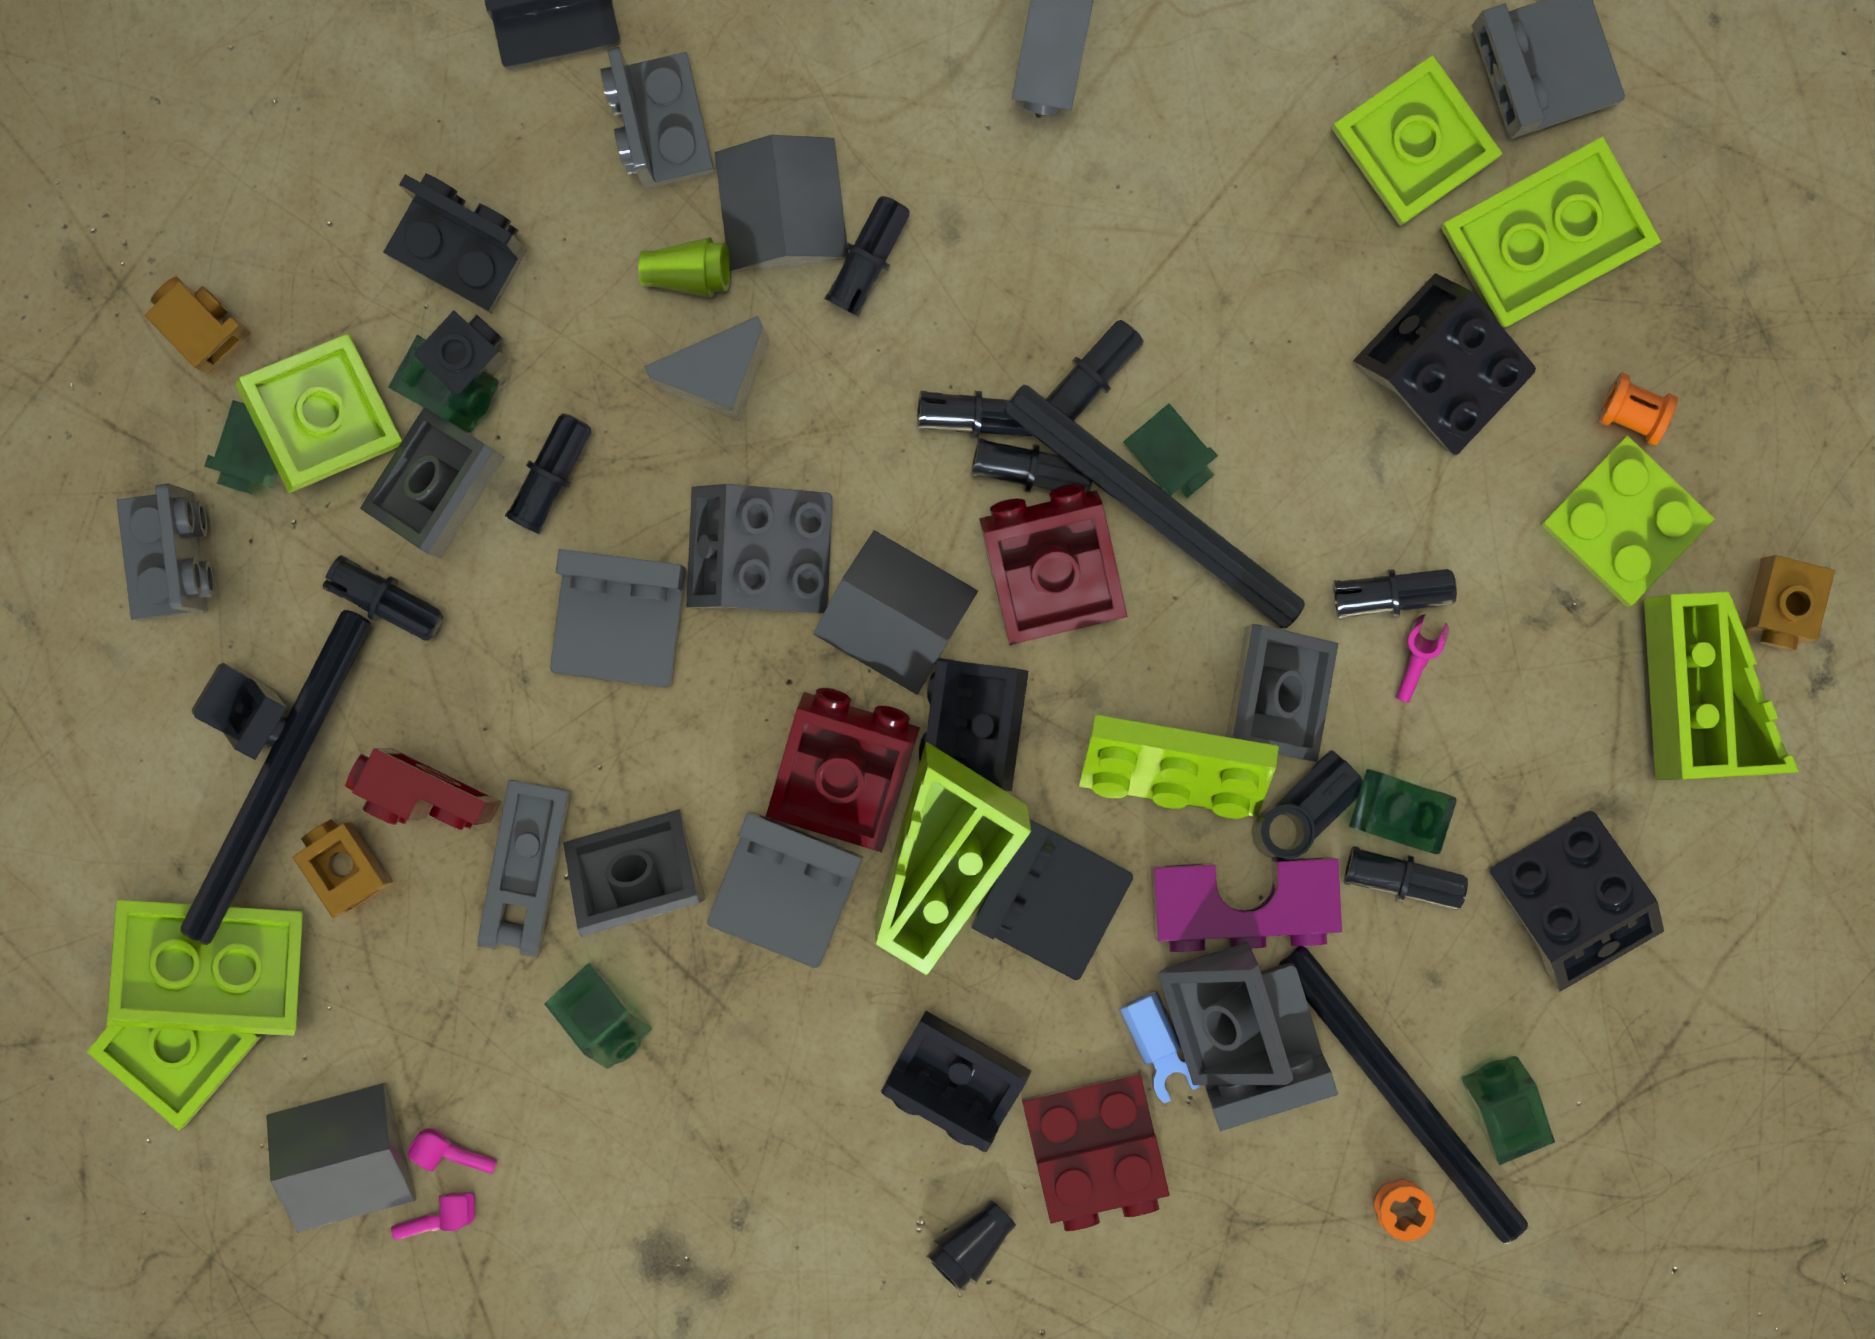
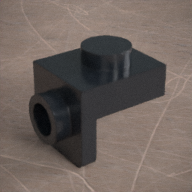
[415,310,508,395]
[192,663,287,760]

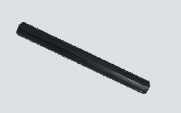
[1004,385,1305,629]
[180,610,370,945]
[1279,946,1528,1244]

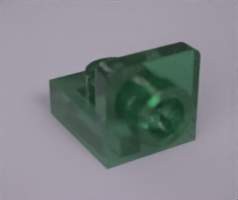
[388,335,499,432]
[204,400,278,495]
[1122,403,1218,498]
[1349,769,1457,855]
[544,963,652,1069]
[1462,1056,1555,1165]

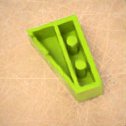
[1644,591,1799,780]
[875,742,1031,975]

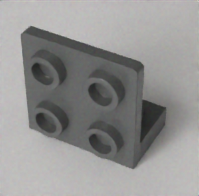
[1472,0,1625,139]
[600,47,715,189]
[116,483,215,620]
[686,484,832,613]
[550,549,686,687]
[707,812,863,968]
[1205,963,1338,1131]

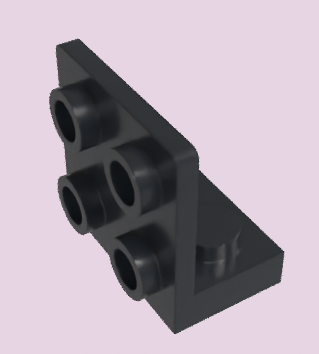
[383,173,527,314]
[1353,273,1536,455]
[1490,811,1664,992]
[971,819,1133,980]

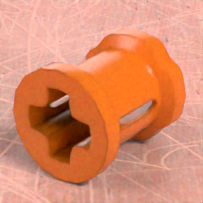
[1599,372,1678,446]
[1373,1179,1435,1241]

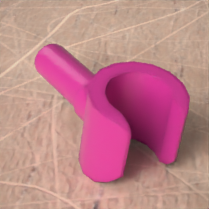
[1396,614,1449,703]
[408,1128,497,1174]
[391,1192,475,1240]

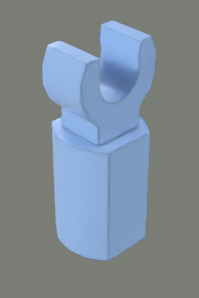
[1119,991,1200,1104]

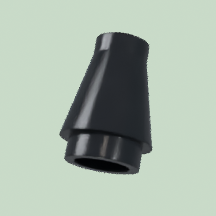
[926,1200,1016,1291]

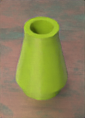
[638,237,731,298]

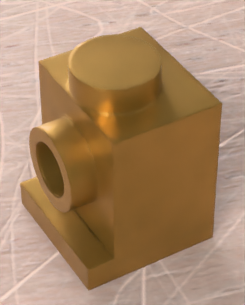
[144,276,251,374]
[292,819,393,918]

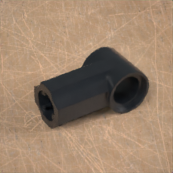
[1252,750,1368,860]

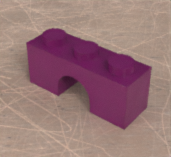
[1151,857,1342,952]

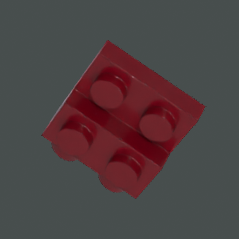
[979,484,1128,645]
[765,688,920,853]
[345,748,501,830]
[1022,1072,1170,1231]

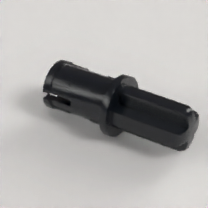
[824,196,910,317]
[1046,320,1144,420]
[917,390,1033,439]
[505,413,591,534]
[971,438,1093,492]
[323,555,443,641]
[1333,569,1457,619]
[1344,846,1468,910]

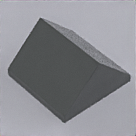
[715,134,848,273]
[644,316,769,421]
[360,407,504,558]
[813,530,978,695]
[1226,624,1339,762]
[563,809,706,937]
[1158,942,1294,1085]
[266,1083,416,1233]

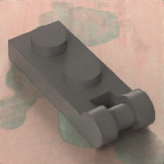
[478,780,571,958]

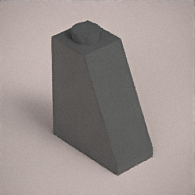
[1012,0,1094,115]

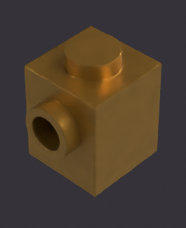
[1745,555,1835,651]

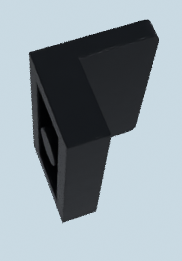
[484,0,621,69]

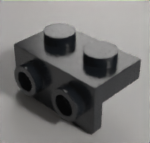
[919,658,1029,791]
[881,1010,1032,1152]

